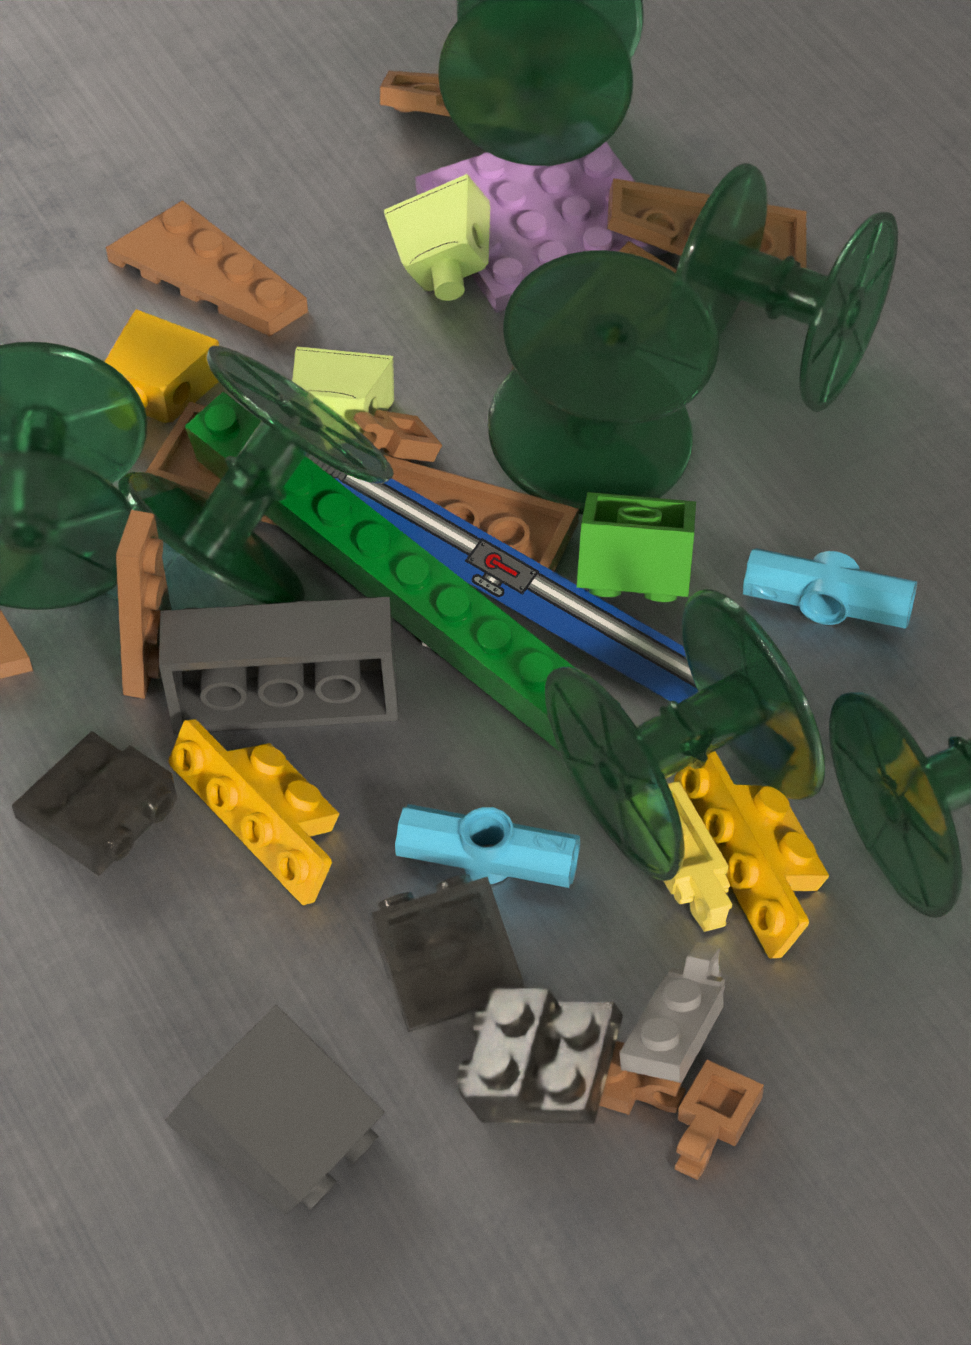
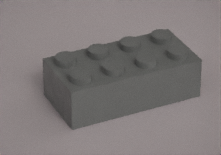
[159,597,399,734]

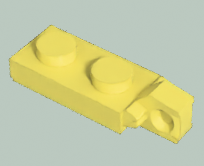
[622,781,732,932]

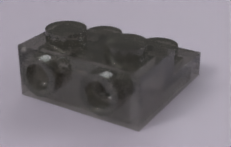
[12,731,178,876]
[369,874,526,1033]
[457,989,623,1124]

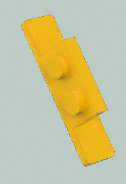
[168,719,340,905]
[674,743,829,958]

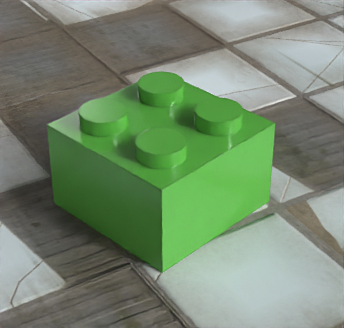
[576,492,696,602]

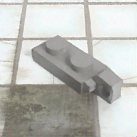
[620,942,725,1083]

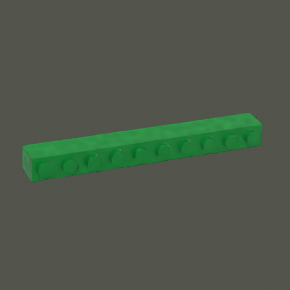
[185,391,625,773]

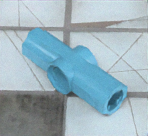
[743,548,917,629]
[395,804,580,888]

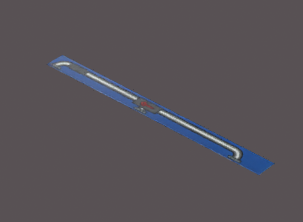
[272,415,814,767]

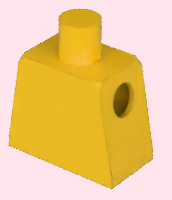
[103,309,224,428]

